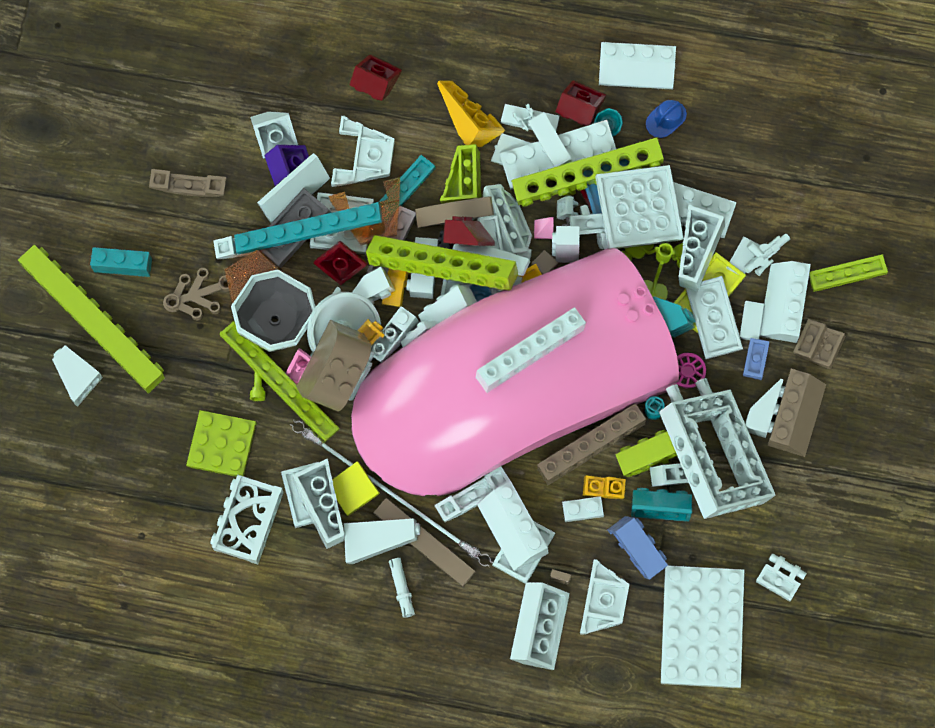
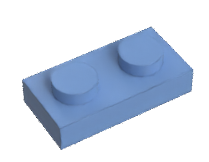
[743,338,769,380]

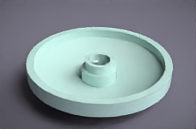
[307,292,381,353]

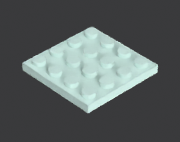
[595,165,684,249]

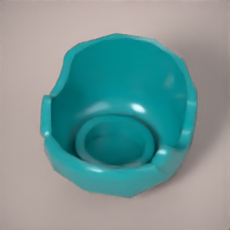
[594,108,623,137]

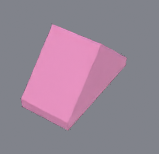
[286,348,311,385]

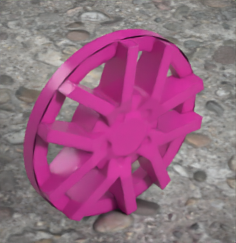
[677,353,706,389]

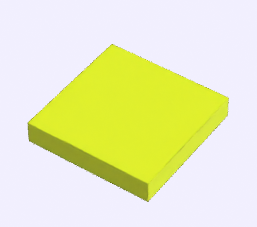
[332,461,380,516]

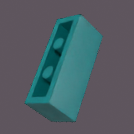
[90,247,152,277]

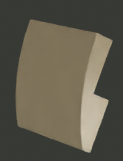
[793,319,846,370]

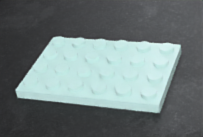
[661,566,744,688]

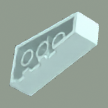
[679,205,725,292]

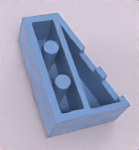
[607,516,668,580]

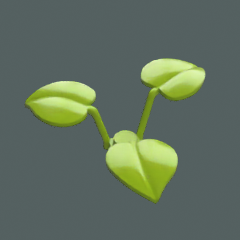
[624,243,683,300]

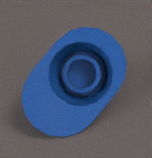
[646,100,687,138]

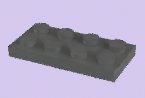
[261,188,331,268]

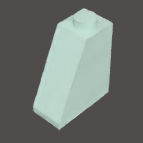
[52,346,103,406]

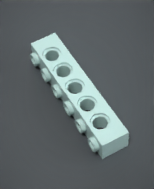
[475,307,586,393]

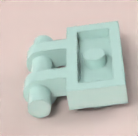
[756,553,807,602]

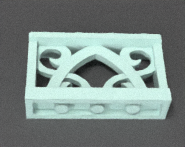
[211,475,284,565]

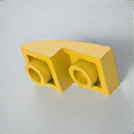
[382,268,408,307]
[583,475,626,499]

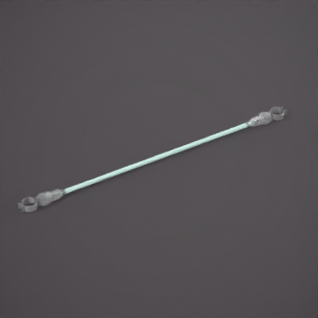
[290,421,493,568]

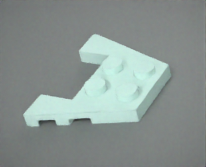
[331,116,395,187]

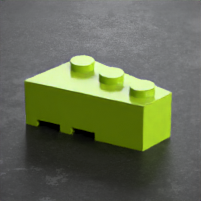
[440,144,481,204]
[615,430,677,477]

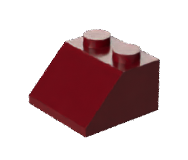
[349,55,402,101]
[555,81,606,126]
[443,216,495,246]

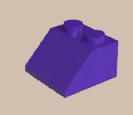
[264,145,309,186]

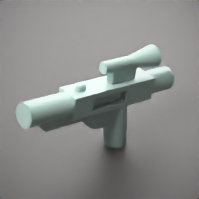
[744,234,790,276]

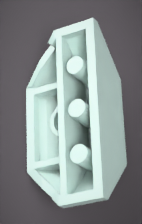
[483,184,532,254]

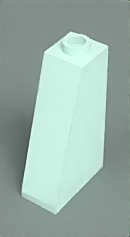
[344,518,420,564]

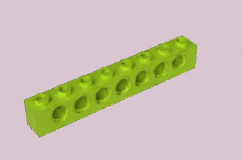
[511,138,664,206]
[366,235,518,291]

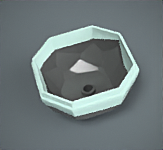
[231,270,315,352]

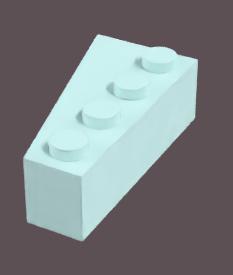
[292,459,345,549]

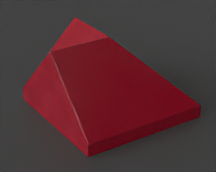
[313,241,367,285]

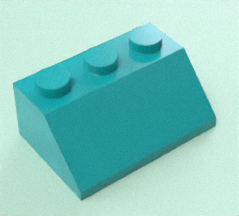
[653,297,696,338]
[631,488,692,522]

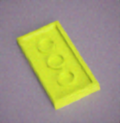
[674,252,746,333]

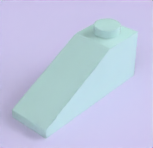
[650,463,689,487]

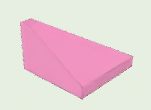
[534,217,553,239]

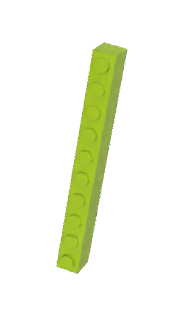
[18,245,165,394]

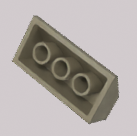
[768,368,826,457]

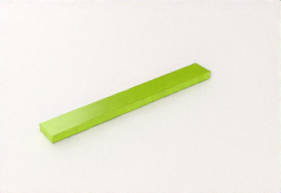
[220,321,339,442]

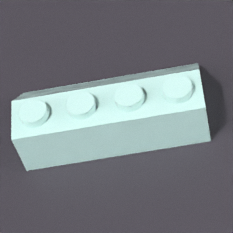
[599,42,676,89]
[759,261,811,343]
[477,481,548,572]
[510,582,570,670]

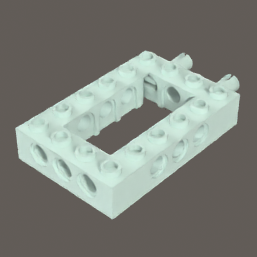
[659,378,776,519]

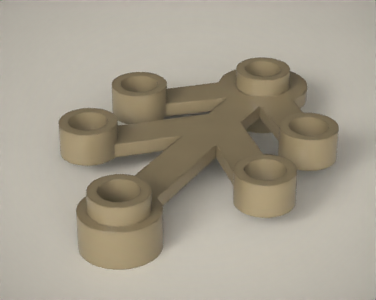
[163,268,234,321]

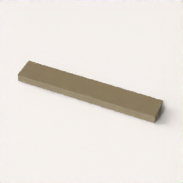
[373,498,476,587]

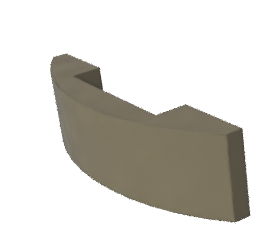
[149,169,226,197]

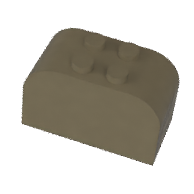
[296,320,371,411]

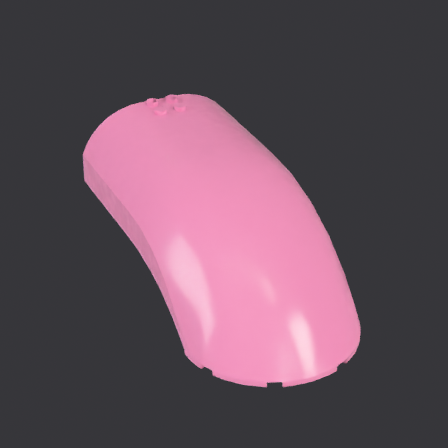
[351,248,679,496]

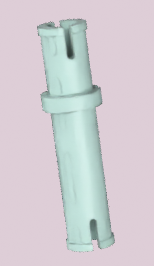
[389,558,415,618]

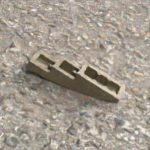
[415,196,494,228]

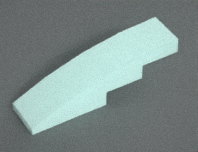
[452,244,530,276]

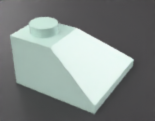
[250,112,298,158]

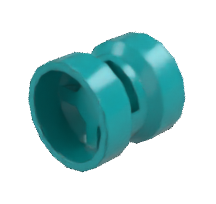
[645,396,665,420]

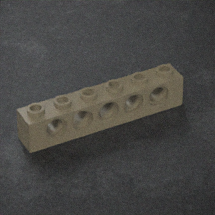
[537,403,646,485]

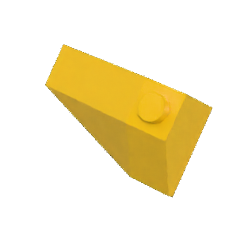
[437,81,505,147]

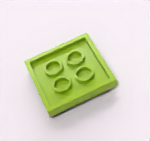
[186,410,256,477]

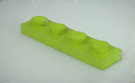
[809,254,888,292]

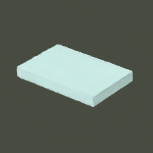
[281,462,319,528]
[492,521,555,584]

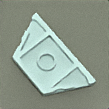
[580,559,629,635]

